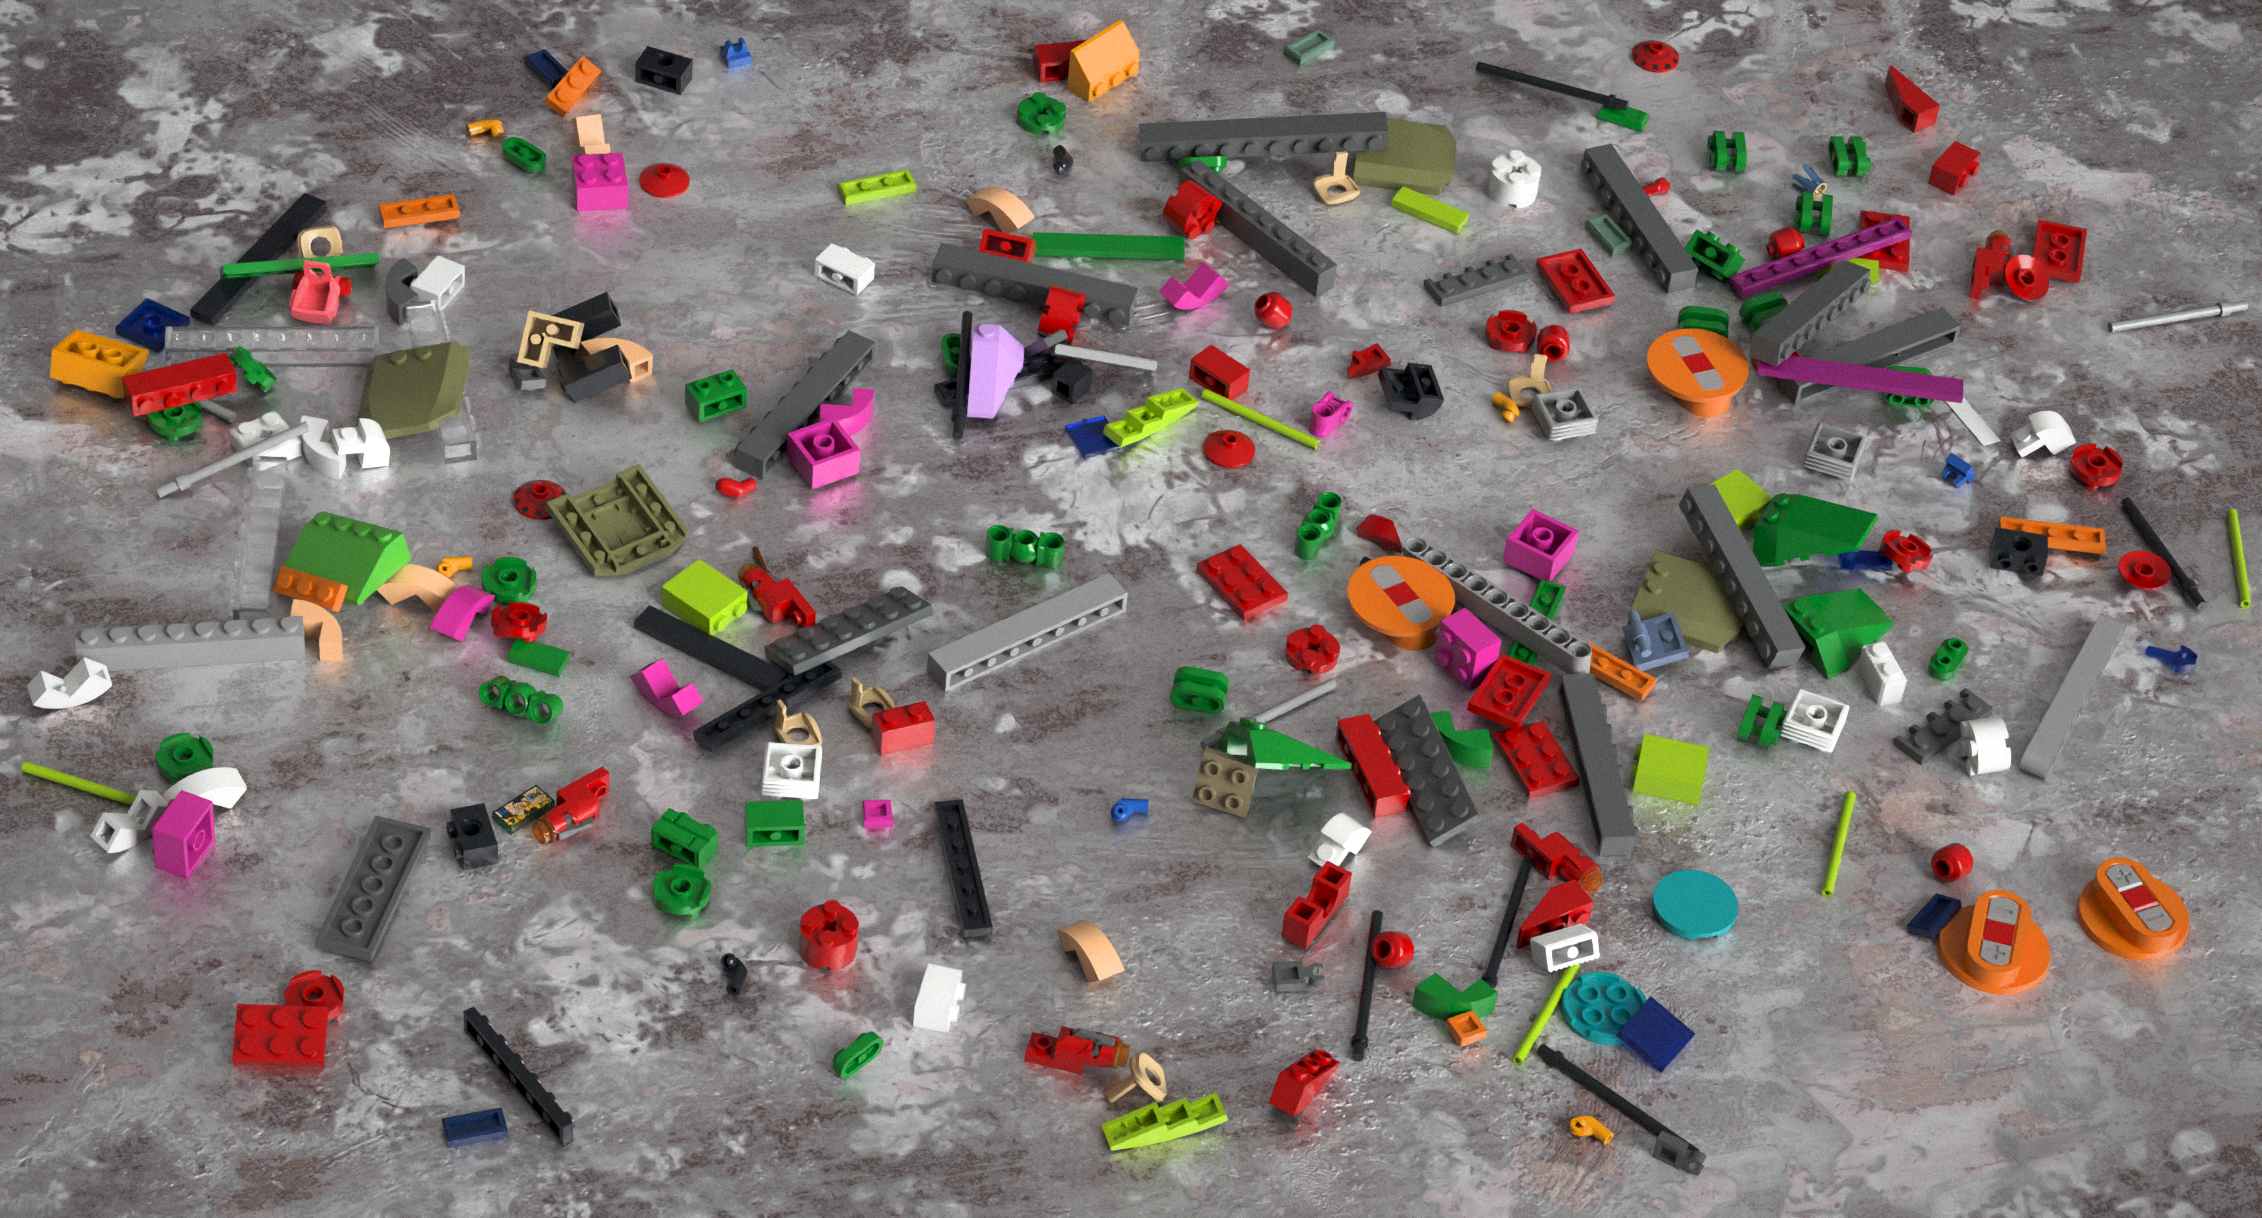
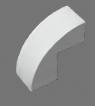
[300,415,346,480]
[27,657,112,709]
[162,767,247,809]
[90,790,169,853]

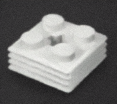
[229,412,302,473]
[1780,689,1849,752]
[761,742,822,800]

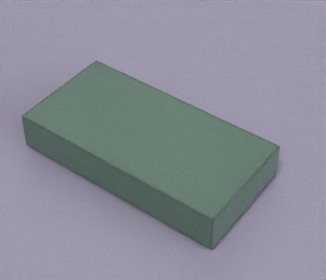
[1283,29,1335,66]
[1585,214,1634,257]

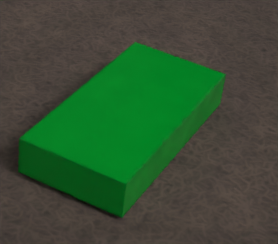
[507,638,570,677]

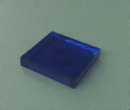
[115,298,190,353]
[1616,996,1696,1073]

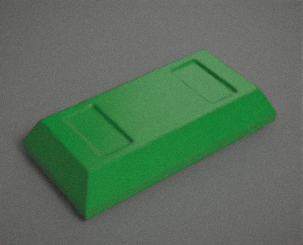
[1596,105,1650,132]

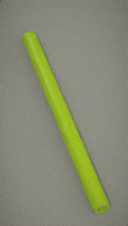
[1201,389,1320,450]
[2227,509,2251,608]
[21,761,137,806]
[1821,791,1856,897]
[1512,963,1580,1065]

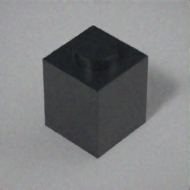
[1051,358,1092,404]

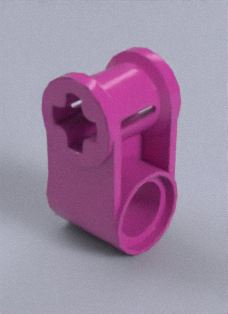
[1309,391,1353,437]

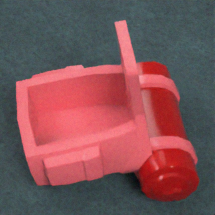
[289,260,353,323]

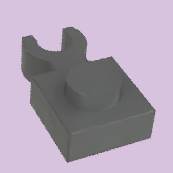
[509,358,546,391]
[1272,961,1325,992]
[1652,1131,1707,1176]

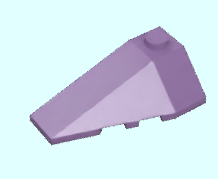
[967,323,1024,419]

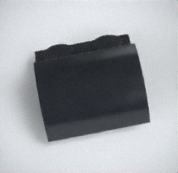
[1378,362,1444,420]

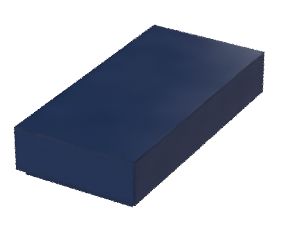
[524,49,568,91]
[1907,893,1962,940]
[442,1107,508,1148]

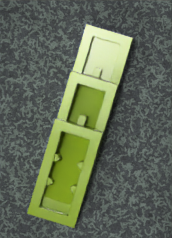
[1103,388,1199,447]
[1101,1092,1228,1151]

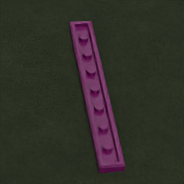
[1728,217,1912,298]
[1757,356,1963,403]

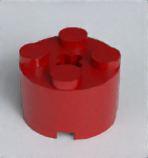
[1163,180,1222,240]
[1037,285,1086,344]
[799,900,859,970]

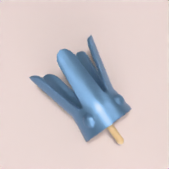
[1792,164,1827,198]

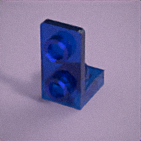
[1837,549,1894,572]

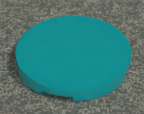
[1652,870,1738,940]
[1561,972,1649,1045]

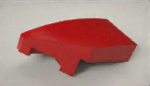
[1347,343,1391,378]
[1356,514,1403,553]

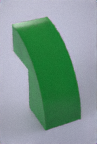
[1430,711,1494,768]
[1412,972,1498,1021]

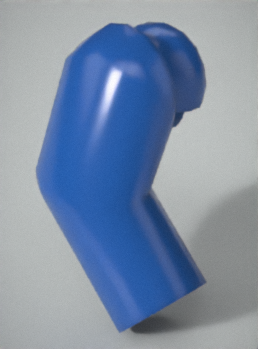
[1110,798,1149,821]

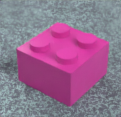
[572,153,628,212]
[787,417,860,489]
[1503,509,1579,582]
[1434,608,1501,691]
[151,790,215,879]

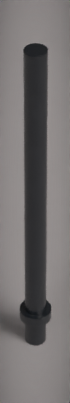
[1476,61,1629,110]
[1481,857,1533,988]
[1351,910,1383,1061]
[1537,1043,1700,1151]

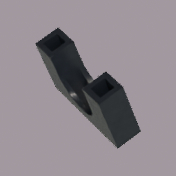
[551,292,632,403]

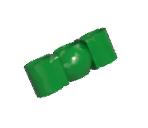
[1294,492,1342,560]
[985,525,1064,568]
[479,675,564,725]

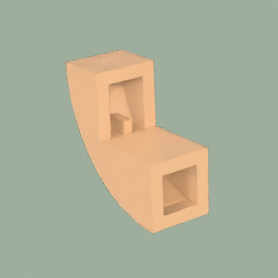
[572,114,611,155]
[965,187,1035,234]
[580,337,653,383]
[377,564,457,612]
[290,599,343,662]
[1056,920,1124,983]

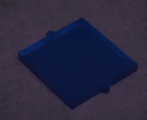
[1065,415,1124,459]

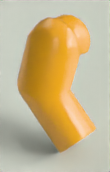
[466,119,504,137]
[1491,392,1520,423]
[435,556,472,579]
[1569,1116,1614,1145]

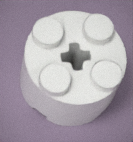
[1488,150,1542,208]
[1959,717,2011,776]

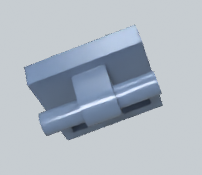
[1622,610,1689,671]

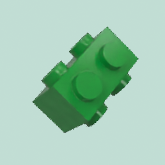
[1684,229,1746,280]
[685,369,747,423]

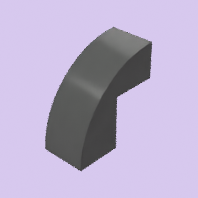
[386,258,419,326]

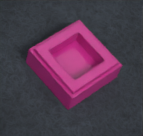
[862,799,893,828]

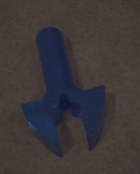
[2145,645,2198,673]

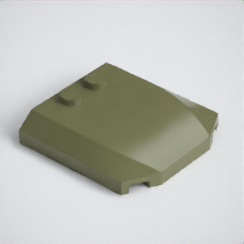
[1353,118,1457,196]
[355,341,471,439]
[546,464,688,576]
[1627,549,1744,654]

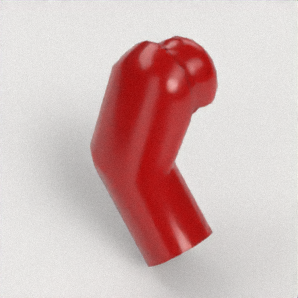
[1642,177,1670,197]
[715,477,757,499]

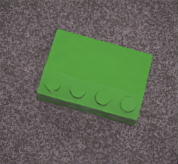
[276,511,411,605]

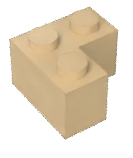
[517,311,584,369]

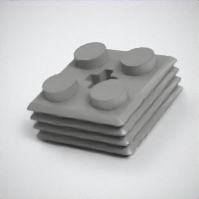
[1531,387,1599,441]
[1803,423,1868,481]

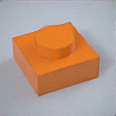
[1446,1010,1487,1047]

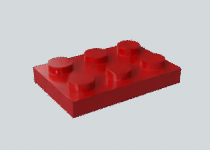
[1858,210,1910,272]
[2032,219,2087,283]
[1536,248,1615,314]
[1196,544,1288,620]
[1467,654,1552,731]
[1493,721,1580,799]
[232,1004,329,1067]

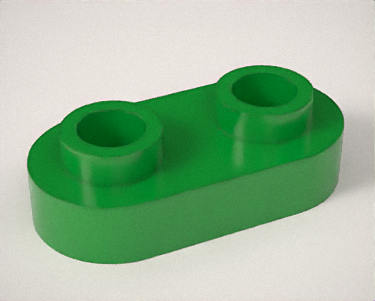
[502,137,546,173]
[1178,156,1227,173]
[941,333,971,376]
[1928,638,1968,681]
[833,1031,884,1079]

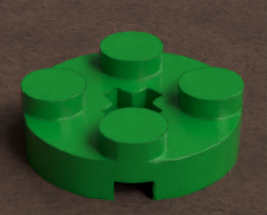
[1017,92,1066,134]
[228,345,277,393]
[148,402,202,441]
[481,557,537,603]
[155,733,214,785]
[653,864,711,917]

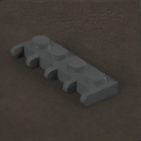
[1424,254,1528,307]
[1893,688,1993,765]

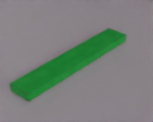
[1032,232,1185,260]
[219,253,379,279]
[1508,579,1566,666]

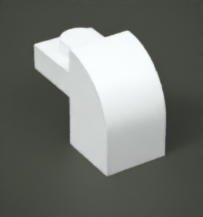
[2010,411,2076,457]
[331,418,390,468]
[1308,813,1372,867]

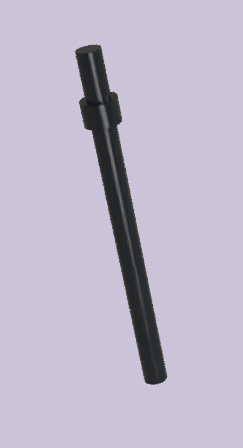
[951,311,973,439]
[2121,497,2207,610]

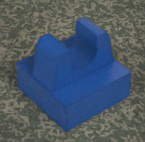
[720,37,752,69]
[1942,453,1975,488]

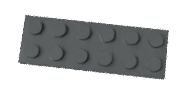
[764,586,933,676]
[1373,694,1482,848]
[315,816,431,962]

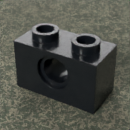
[635,46,693,95]
[1990,527,2048,576]
[446,803,498,870]

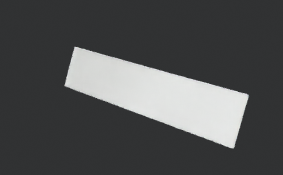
[1945,397,2001,446]

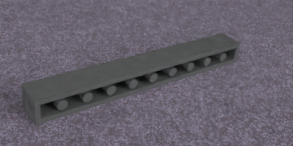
[1139,112,1388,162]

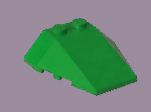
[1753,493,1878,567]
[1779,588,1894,679]
[1217,717,1351,770]

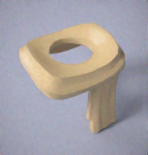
[1312,151,1360,205]
[297,226,343,259]
[1507,354,1552,407]
[847,677,897,729]
[773,699,822,746]
[1106,1053,1167,1104]

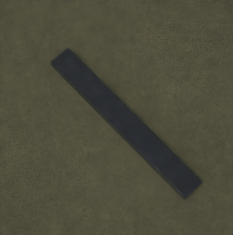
[190,193,327,325]

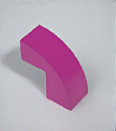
[1159,262,1231,310]
[820,388,874,436]
[429,585,495,642]
[630,658,704,716]

